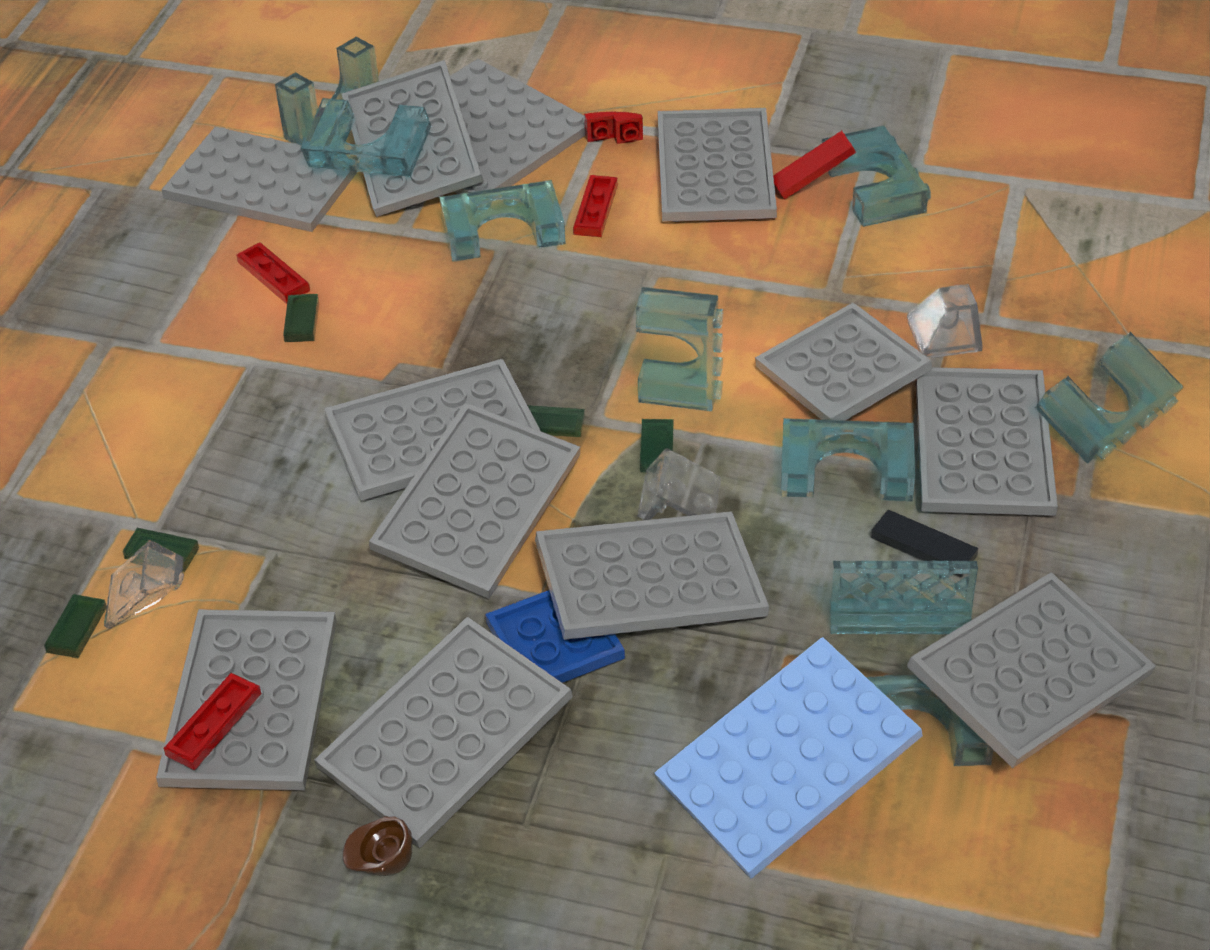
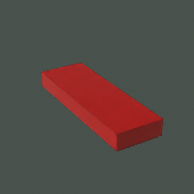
[773,130,856,200]
[573,175,618,238]
[236,242,310,304]
[163,673,262,770]

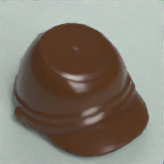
[343,816,413,876]

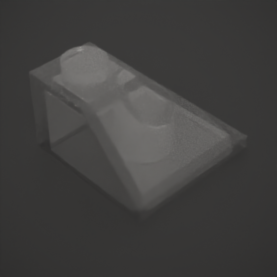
[907,284,983,358]
[104,540,184,629]

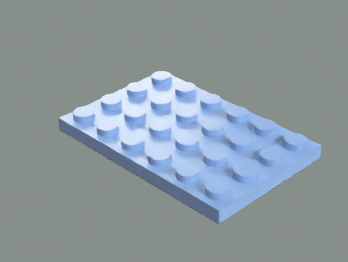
[654,637,923,879]

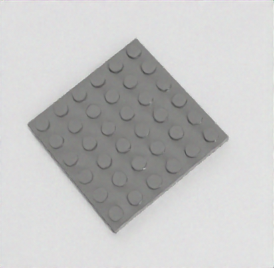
[450,59,585,207]

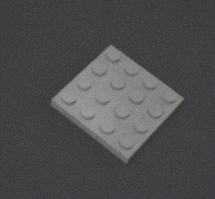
[755,303,932,428]

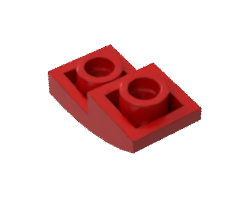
[584,111,643,144]

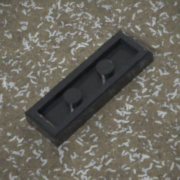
[871,509,978,577]

